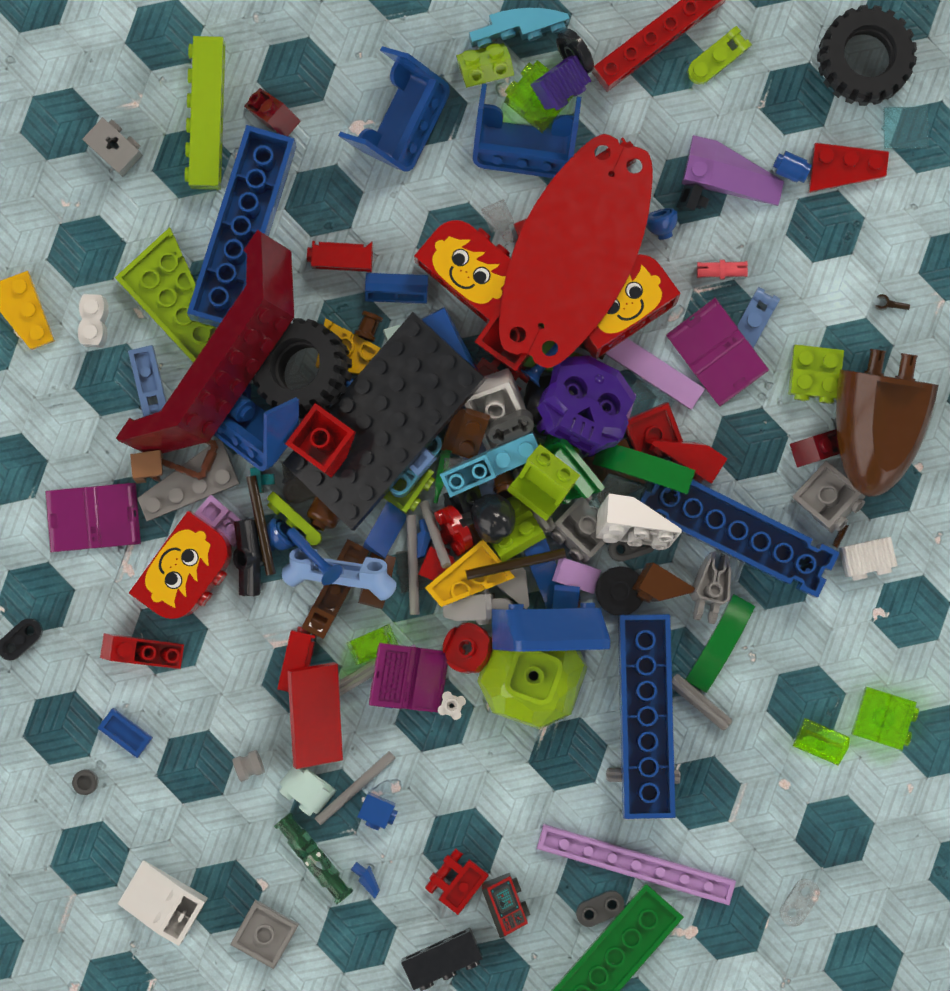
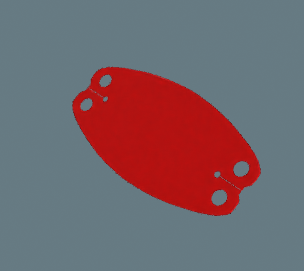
[499,134,653,368]

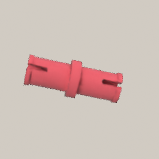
[697,259,748,279]

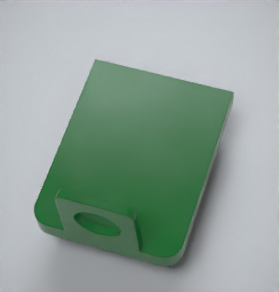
[542,436,605,504]

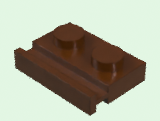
[441,408,491,459]

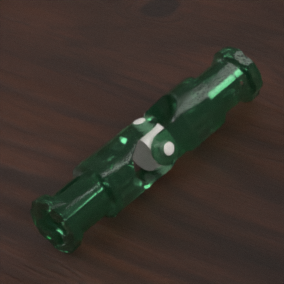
[274,812,353,905]

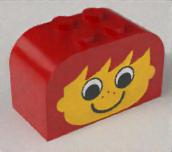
[414,220,511,324]
[583,254,681,359]
[129,511,233,619]

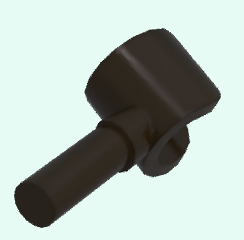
[875,294,910,311]

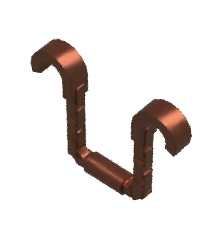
[151,439,219,482]

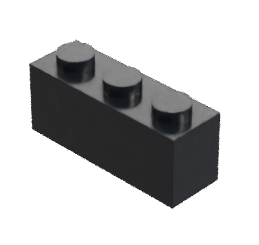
[401,928,483,991]

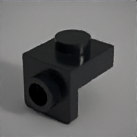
[443,485,482,514]

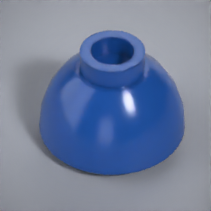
[646,208,678,240]
[267,518,295,551]

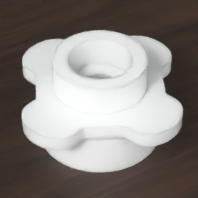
[438,691,466,720]

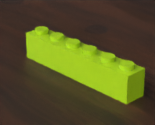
[185,36,226,190]

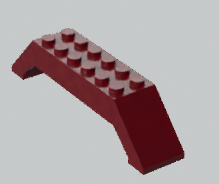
[116,230,294,454]

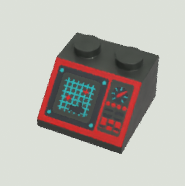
[482,873,530,938]

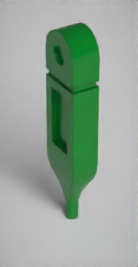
[433,436,451,504]

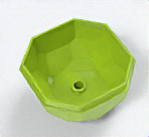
[477,649,588,730]

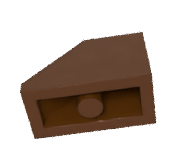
[632,562,695,603]

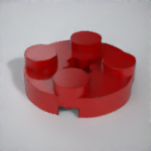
[434,505,473,556]
[443,623,492,674]

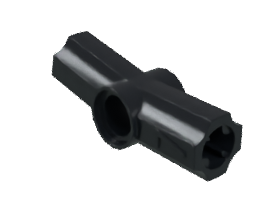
[233,519,264,596]

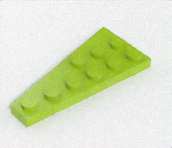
[115,227,216,363]

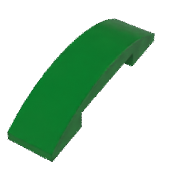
[593,445,695,495]
[685,594,755,693]

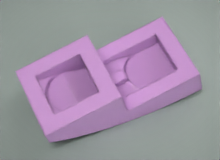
[195,494,241,547]
[552,558,601,594]

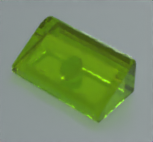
[793,718,850,766]

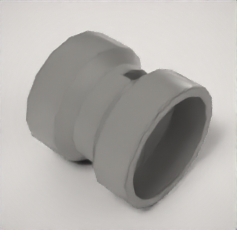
[232,750,265,782]

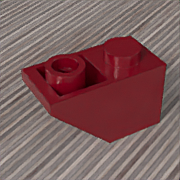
[244,88,301,136]
[790,429,840,468]

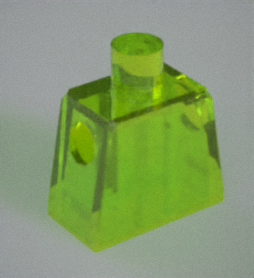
[346,623,399,665]

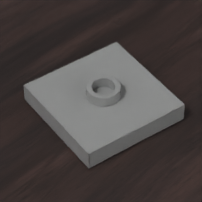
[230,899,299,969]

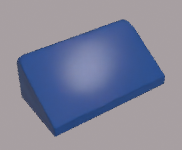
[363,501,406,559]

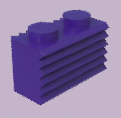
[531,55,592,110]

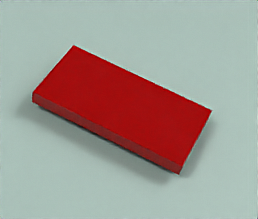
[288,662,343,769]

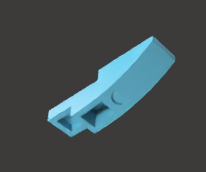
[469,8,570,48]
[440,432,539,497]

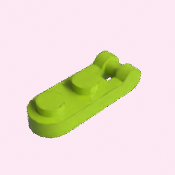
[687,26,752,85]
[266,491,322,546]

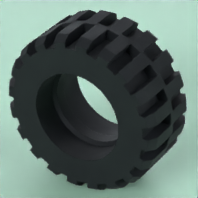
[817,5,917,106]
[252,318,352,419]

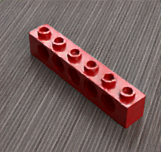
[592,0,725,92]

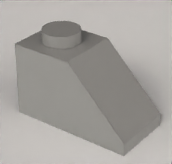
[497,556,529,609]

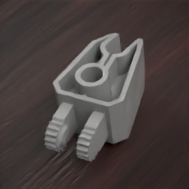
[689,552,731,624]
[443,589,514,625]

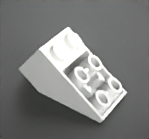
[596,494,682,550]
[118,860,208,946]

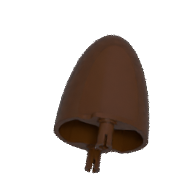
[836,349,939,497]

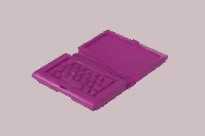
[666,298,769,407]
[45,483,141,552]
[369,643,448,713]

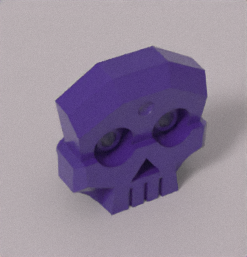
[536,355,636,457]

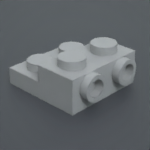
[792,461,865,533]
[551,496,606,564]

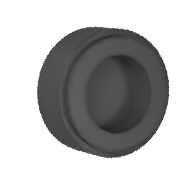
[72,769,99,795]

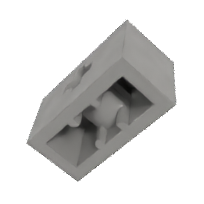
[83,117,143,177]

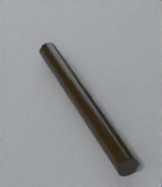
[246,475,276,576]
[465,548,566,580]

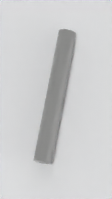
[419,500,451,568]

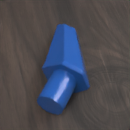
[417,519,432,559]
[351,862,380,899]

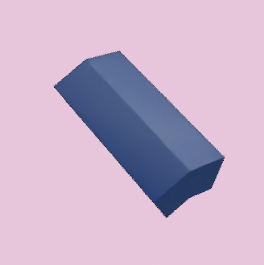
[365,273,428,304]

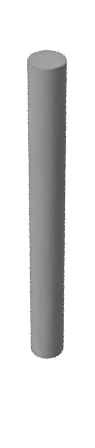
[406,515,420,615]
[315,751,396,825]

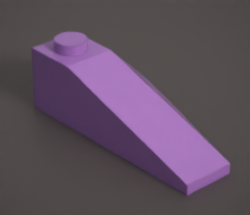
[682,135,784,206]

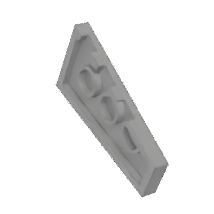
[137,439,240,521]

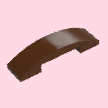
[301,539,369,639]

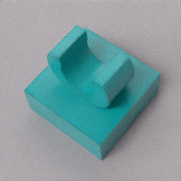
[250,467,275,493]

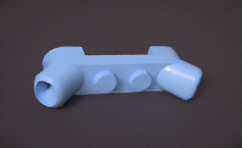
[282,548,396,601]

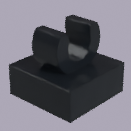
[676,184,709,211]

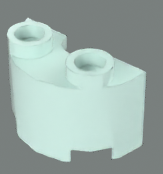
[279,766,337,816]

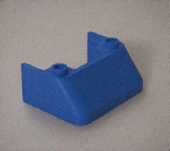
[338,46,450,172]
[472,83,582,178]
[214,384,299,471]
[492,603,610,652]

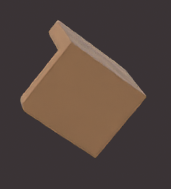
[130,450,164,484]

